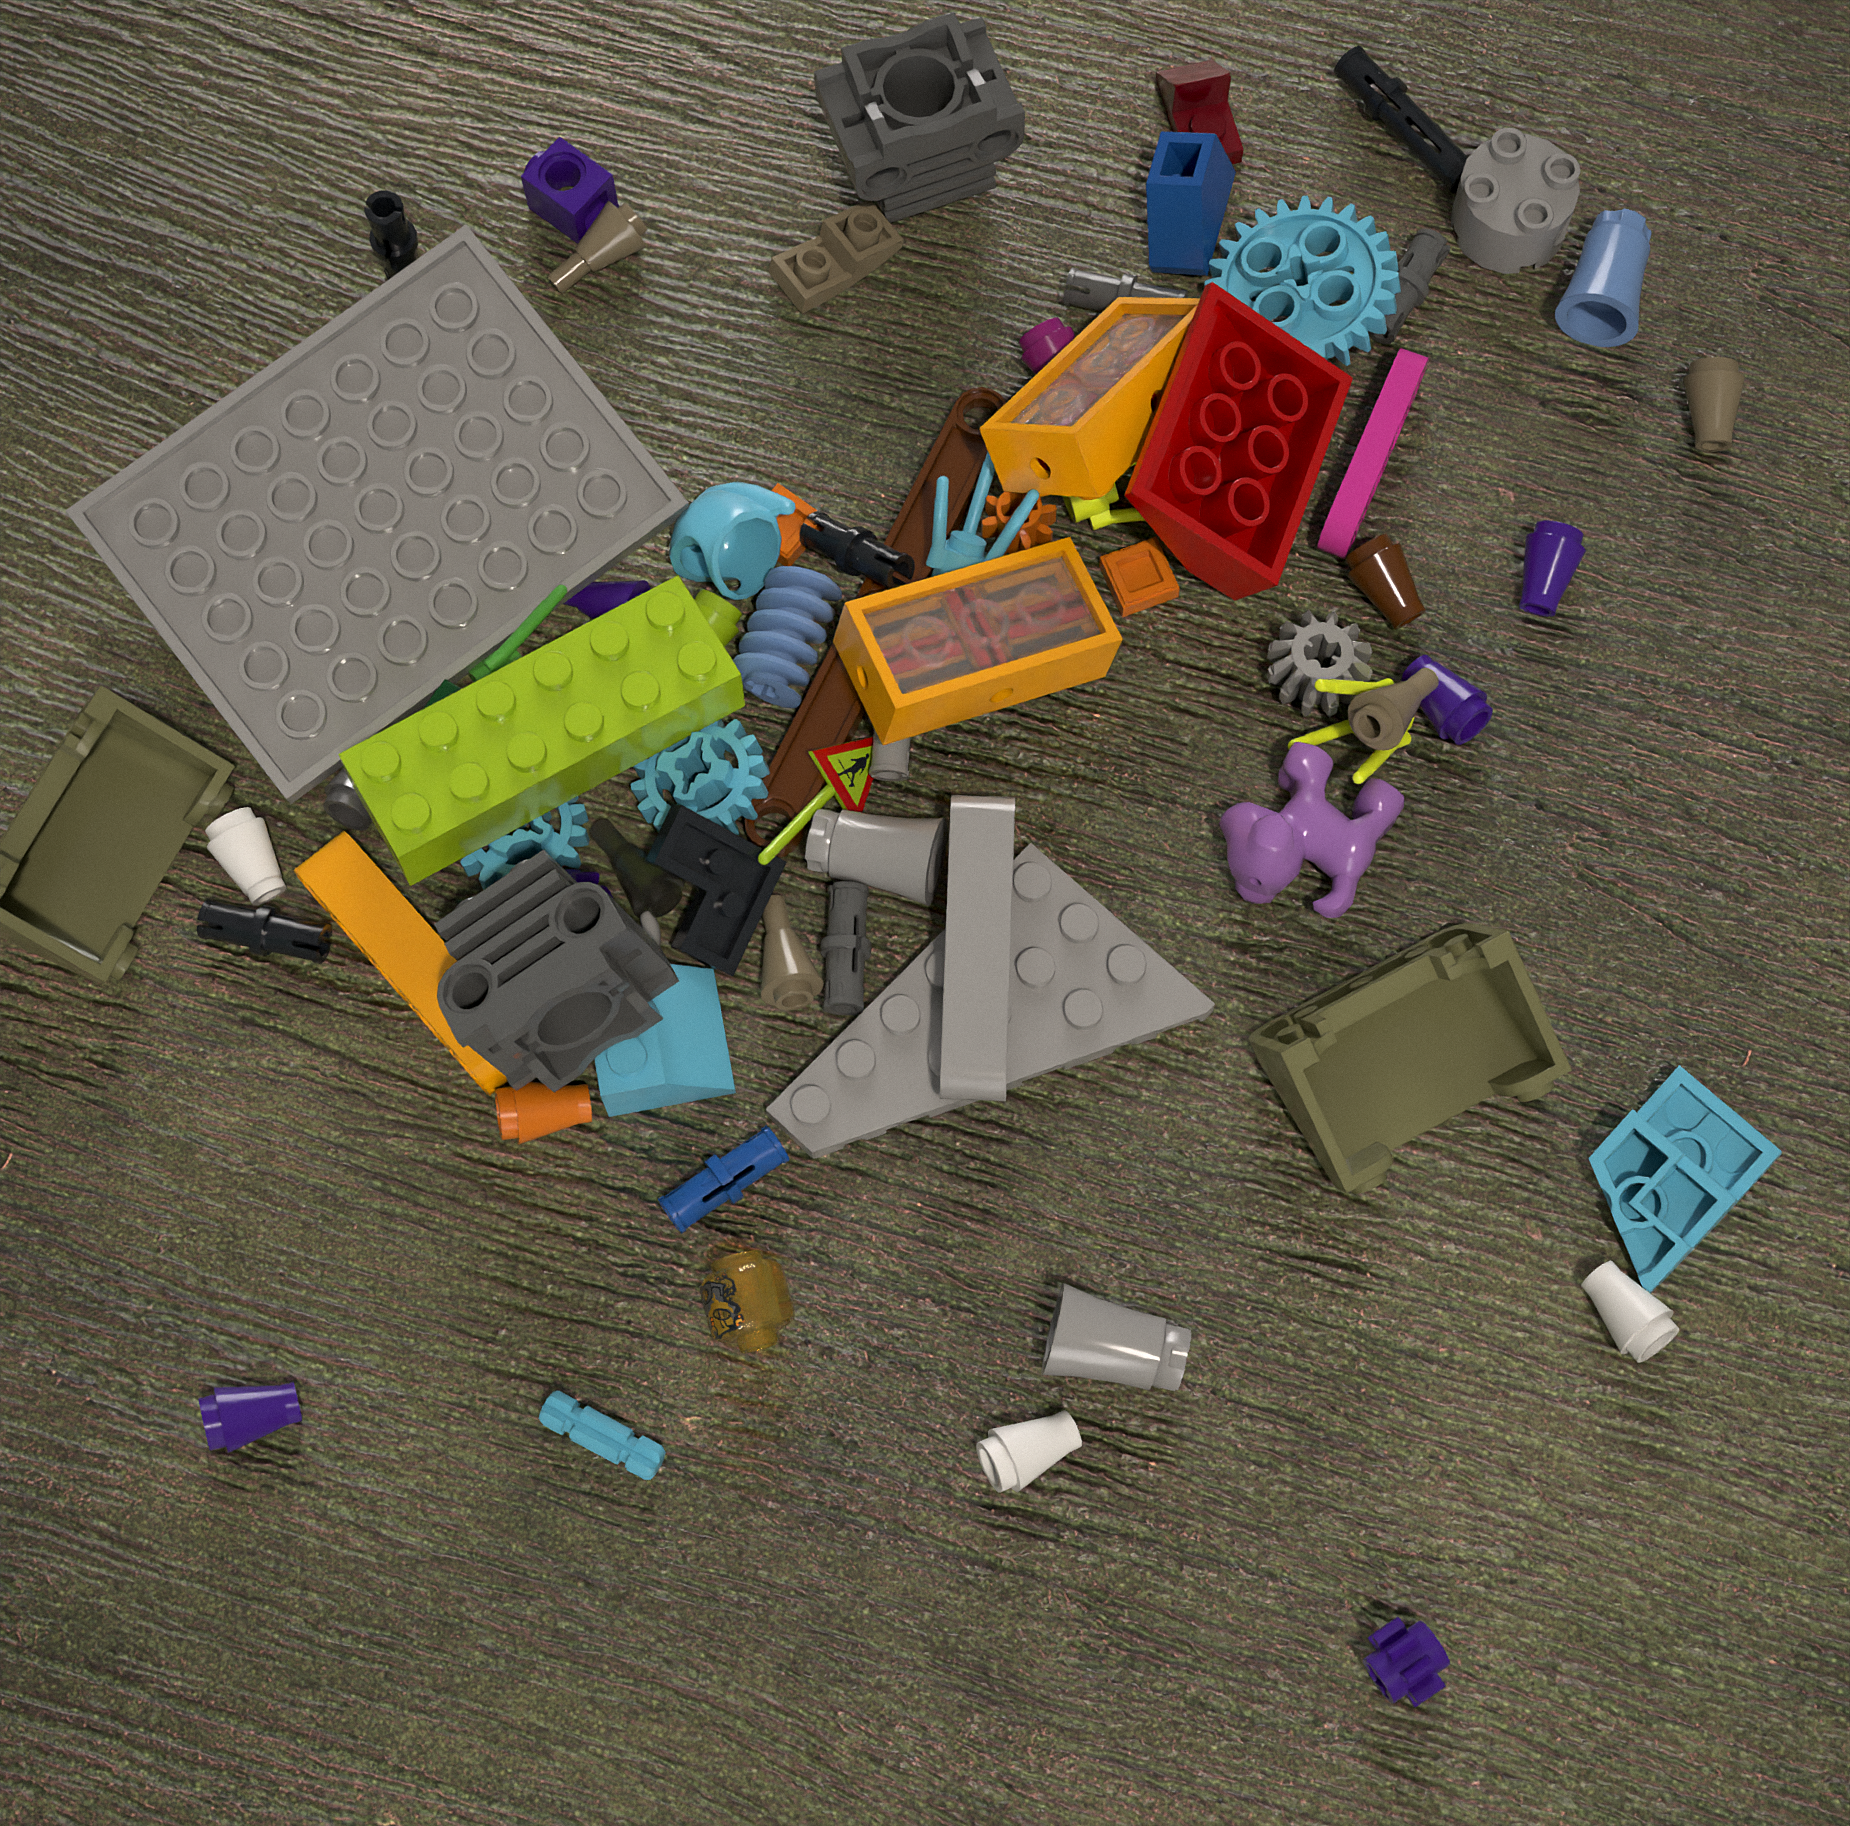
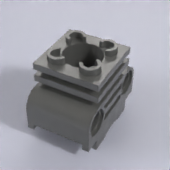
[814,11,1025,223]
[434,850,679,1092]

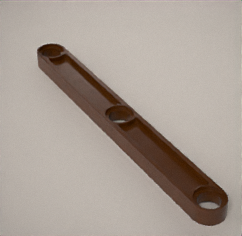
[744,387,1006,858]

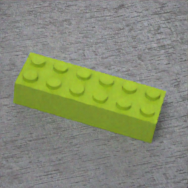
[338,575,745,886]

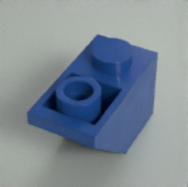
[1146,131,1236,276]

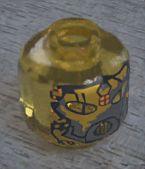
[700,1250,795,1354]

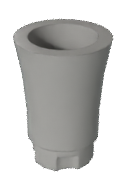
[805,809,947,906]
[1041,1283,1191,1391]

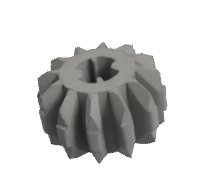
[1267,609,1372,718]

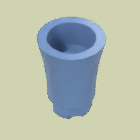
[1555,208,1651,347]

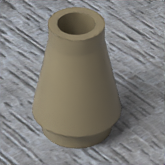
[1683,357,1745,452]

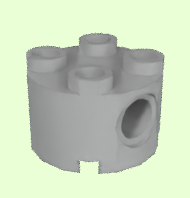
[1450,128,1580,274]

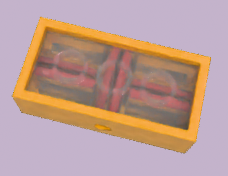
[979,297,1200,500]
[833,537,1123,746]

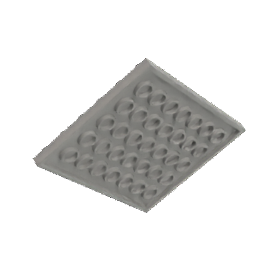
[65,225,689,805]

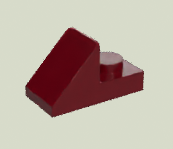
[1155,60,1244,164]

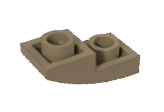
[768,200,904,314]

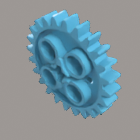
[1204,196,1401,366]

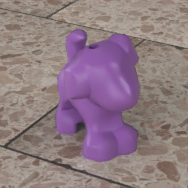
[1219,742,1405,918]

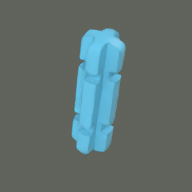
[539,1391,666,1480]

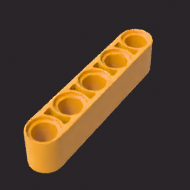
[293,830,508,1096]

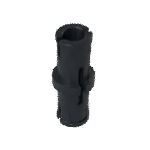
[364,190,419,280]
[799,511,915,589]
[197,899,332,964]

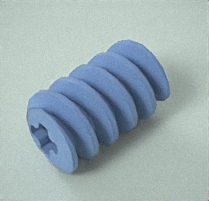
[733,566,842,708]

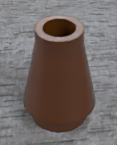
[1345,534,1426,630]

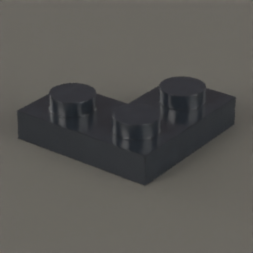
[645,804,787,977]

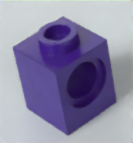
[521,137,619,244]

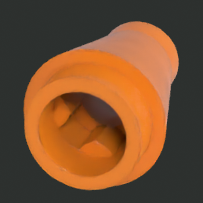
[495,1082,592,1145]

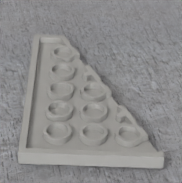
[766,843,1215,1159]

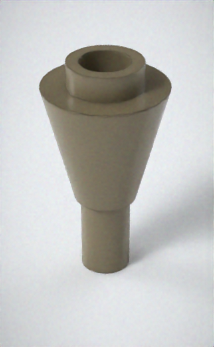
[547,201,647,295]
[1348,668,1439,750]
[761,895,824,1011]

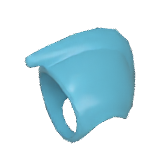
[669,482,796,600]

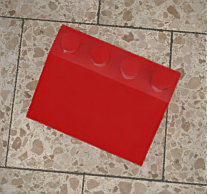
[1124,282,1353,601]

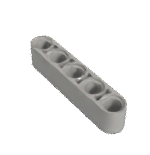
[940,795,1015,1101]

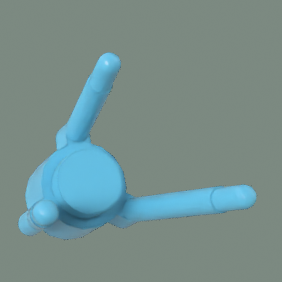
[926,451,1039,577]

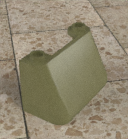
[0,685,235,985]
[1248,923,1572,1194]

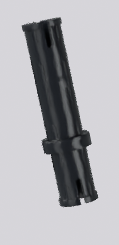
[1334,45,1468,193]

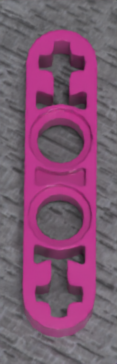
[1317,348,1429,559]

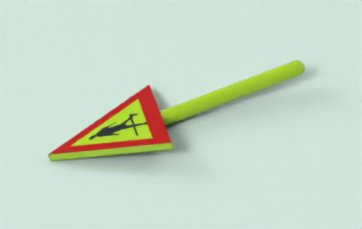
[758,737,874,865]

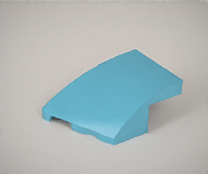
[1588,1065,1782,1293]

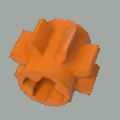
[981,492,1057,556]

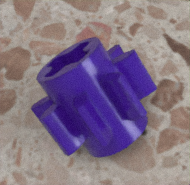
[1362,1617,1450,1708]

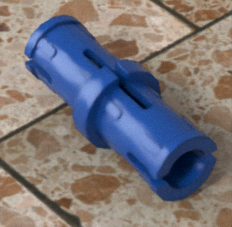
[658,1125,790,1234]

